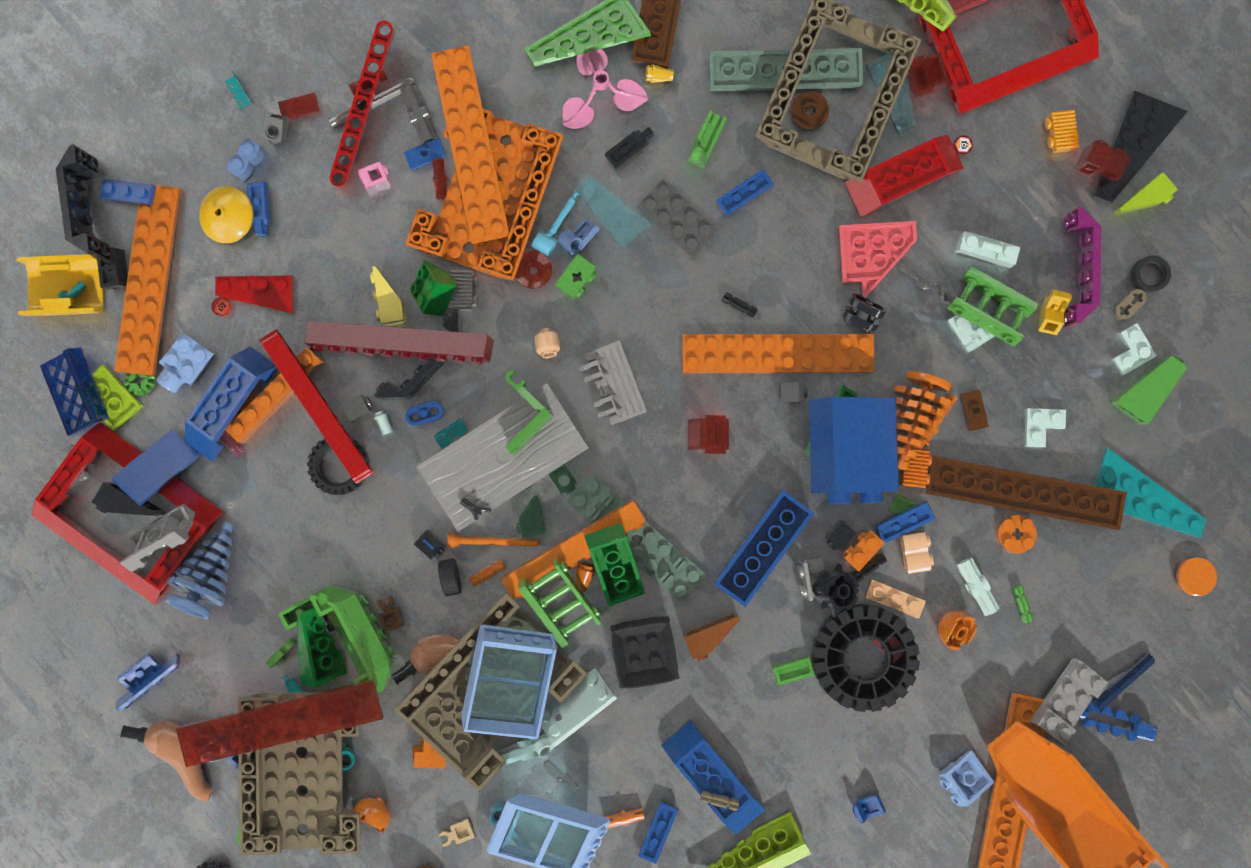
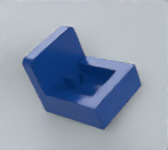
[853,793,886,824]

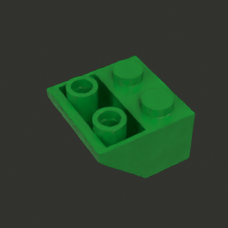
[410,260,457,316]

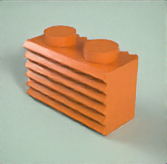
[900,448,932,488]

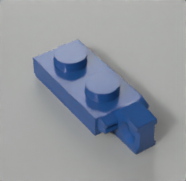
[247,181,270,236]

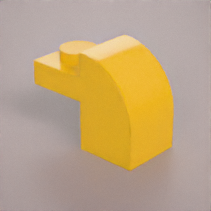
[1038,289,1072,335]

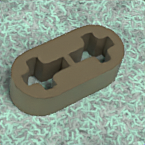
[1113,289,1147,320]

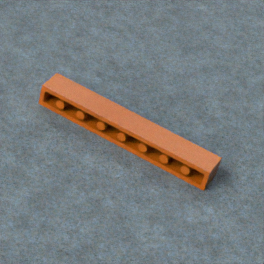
[501,498,646,599]

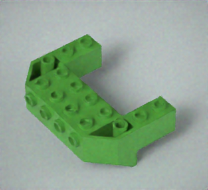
[278,584,396,703]

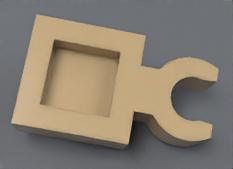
[438,818,476,847]

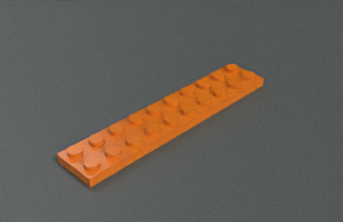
[431,45,510,244]
[114,183,181,376]
[682,334,874,373]
[977,692,1046,868]

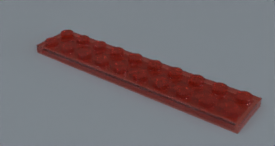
[176,679,384,767]

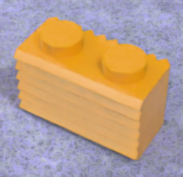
[1045,109,1079,153]

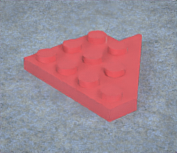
[838,221,917,297]

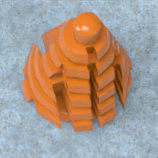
[894,371,955,470]

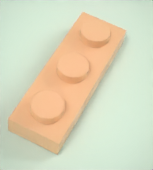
[864,579,926,619]

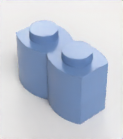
[227,138,265,182]

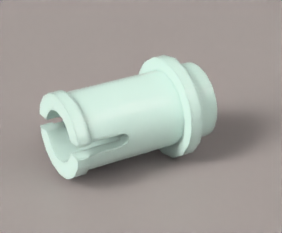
[373,410,394,436]

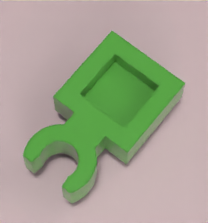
[265,638,297,668]

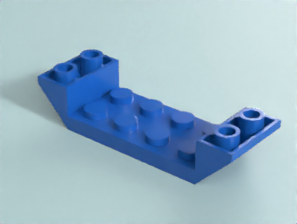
[185,347,278,462]
[661,720,765,835]

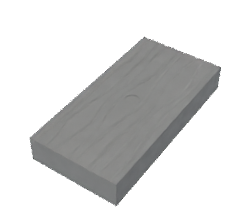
[416,383,589,531]

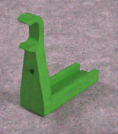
[687,110,727,168]
[505,369,553,455]

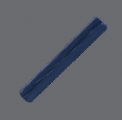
[1094,654,1155,710]

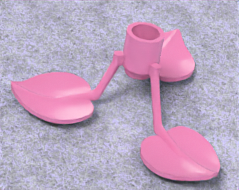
[562,49,648,129]

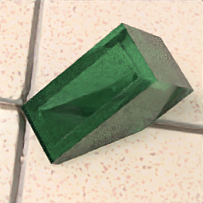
[516,495,546,538]

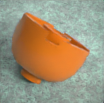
[938,610,977,650]
[352,796,391,833]

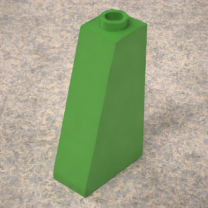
[1111,356,1188,424]

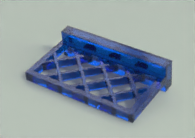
[40,347,109,436]

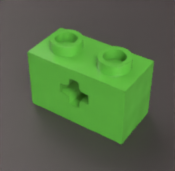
[555,254,597,300]

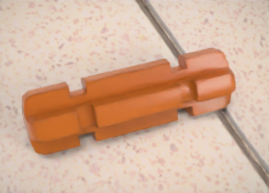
[469,560,505,587]

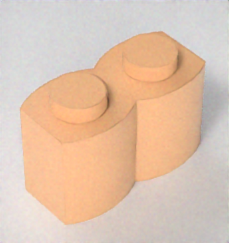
[900,531,934,574]

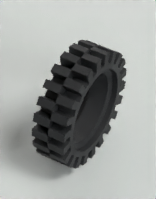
[307,438,370,495]

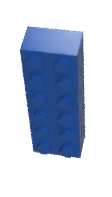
[713,490,814,607]

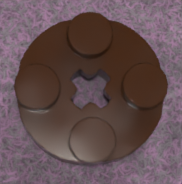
[791,91,829,131]

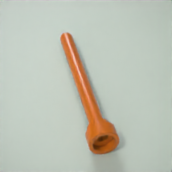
[447,532,540,548]

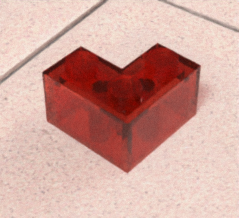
[1074,140,1131,181]

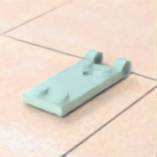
[534,668,617,756]

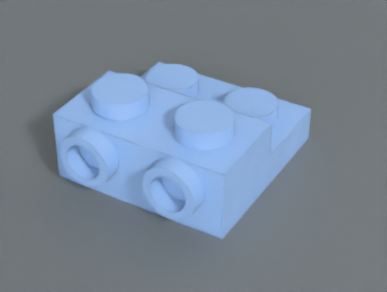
[938,750,994,806]

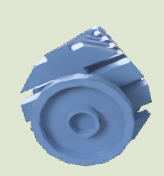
[165,522,234,620]

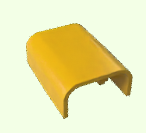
[17,254,104,316]

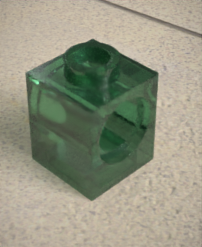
[548,464,578,495]

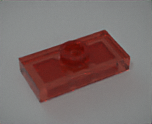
[278,92,320,120]

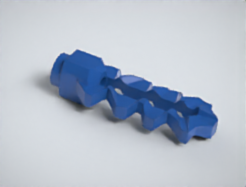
[1080,701,1158,741]

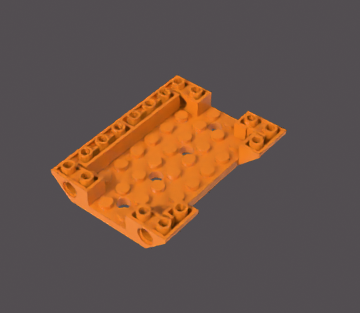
[405,109,564,281]

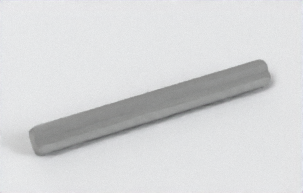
[328,77,415,128]

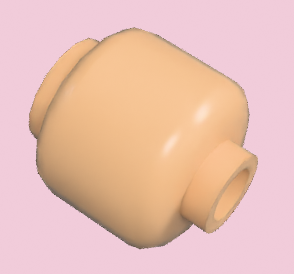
[534,328,560,358]

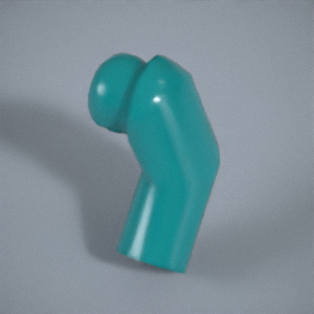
[58,281,87,301]

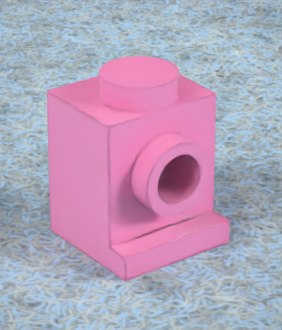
[357,161,388,188]

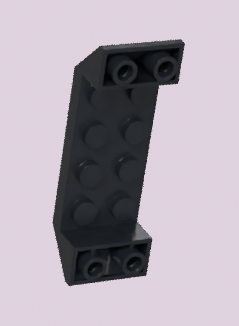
[56,144,112,264]
[374,311,463,400]

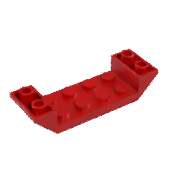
[844,134,964,217]

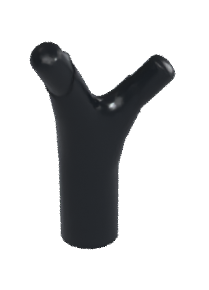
[460,498,491,520]

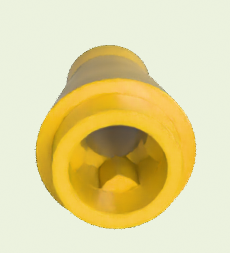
[645,64,674,83]

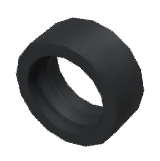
[1130,256,1171,293]
[438,558,462,597]

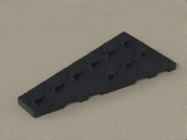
[1092,91,1188,204]

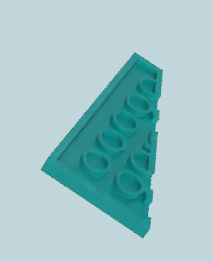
[1094,448,1207,538]

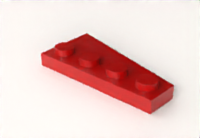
[215,275,293,314]

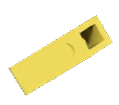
[370,266,407,325]

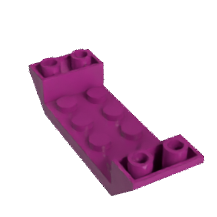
[1064,207,1101,327]

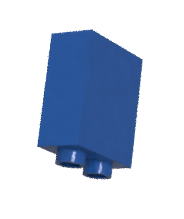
[809,397,898,504]

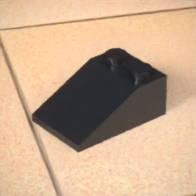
[91,482,166,516]

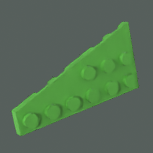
[524,0,651,66]

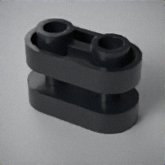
[842,293,887,332]

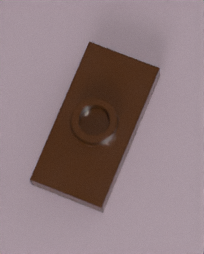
[960,390,989,431]

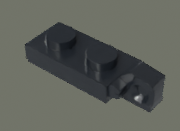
[604,127,654,170]

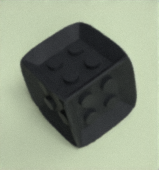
[610,616,679,689]

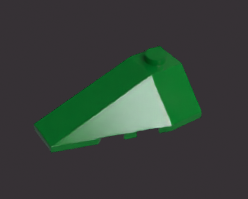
[297,607,346,688]

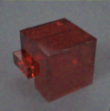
[907,53,950,99]
[688,415,729,454]

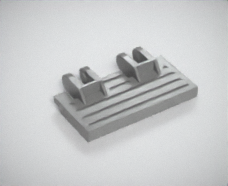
[579,340,647,425]

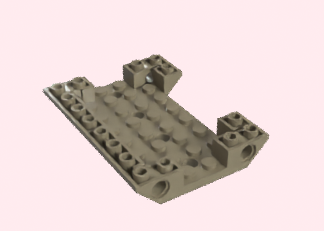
[238,692,360,855]

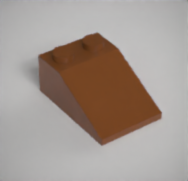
[683,613,740,661]

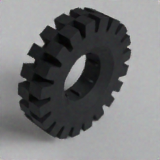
[811,604,920,712]

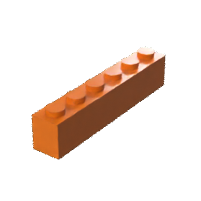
[225,347,325,443]

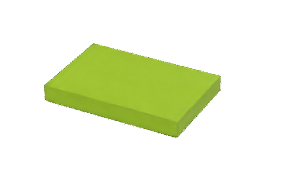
[75,364,144,432]

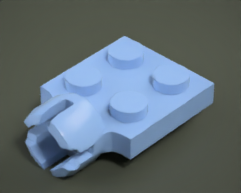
[156,333,215,393]

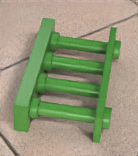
[947,266,1038,347]
[518,557,601,648]

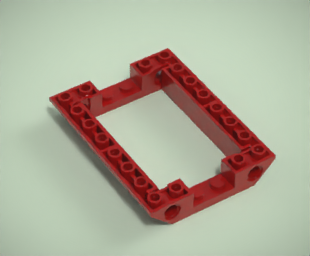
[915,0,1099,115]
[31,422,224,605]

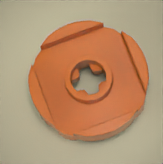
[996,515,1037,553]

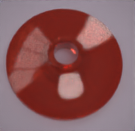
[515,251,552,289]

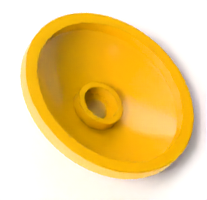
[199,186,253,243]

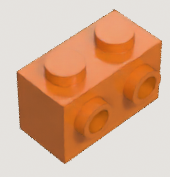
[841,529,885,571]

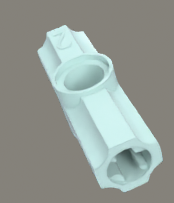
[956,557,1000,616]
[497,733,557,766]

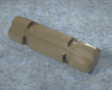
[700,791,739,811]

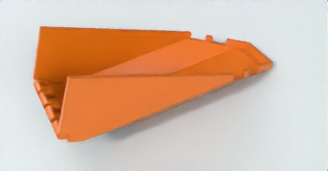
[986,721,1169,868]

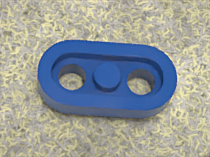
[405,401,444,426]

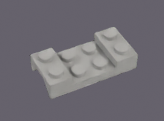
[120,504,195,572]
[1030,658,1108,747]

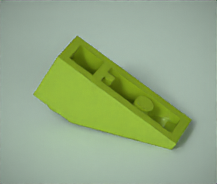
[1113,172,1178,215]

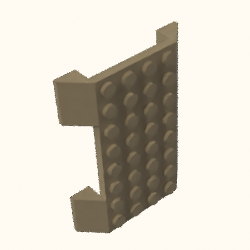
[394,593,587,792]

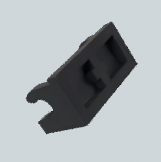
[97,247,128,290]

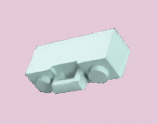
[955,231,1020,268]

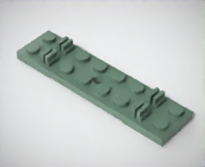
[709,48,863,91]
[567,473,707,604]

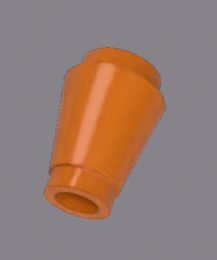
[576,562,596,592]

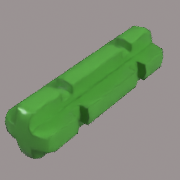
[1012,585,1034,623]

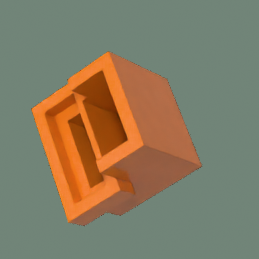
[412,737,446,768]

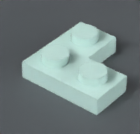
[1112,323,1156,376]
[1024,408,1066,447]

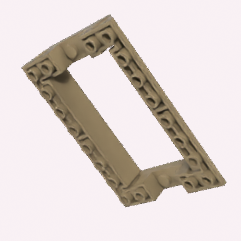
[755,0,921,182]

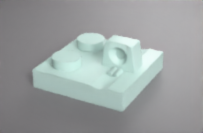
[947,300,995,353]

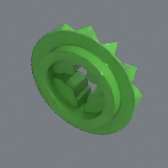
[124,373,156,396]

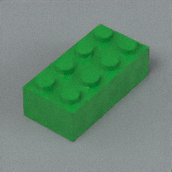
[584,523,645,607]

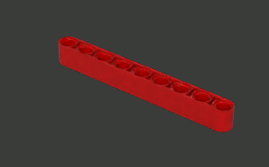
[329,20,394,188]
[259,329,374,484]

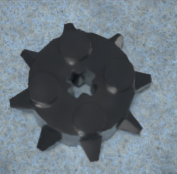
[812,563,859,617]

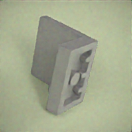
[796,557,824,601]

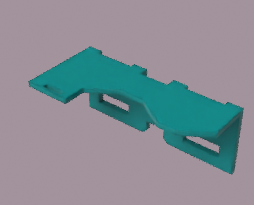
[225,71,252,109]
[434,418,467,450]

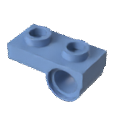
[558,217,600,258]

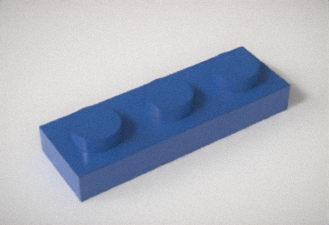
[715,168,774,217]
[100,179,156,205]
[874,500,936,544]
[638,801,678,864]

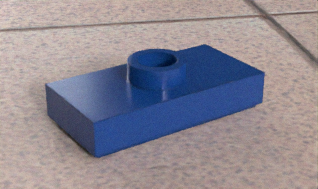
[404,138,447,171]

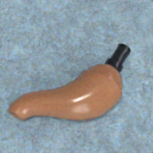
[391,634,460,685]
[120,719,212,802]

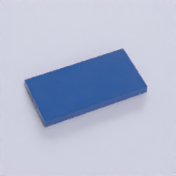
[112,429,199,506]

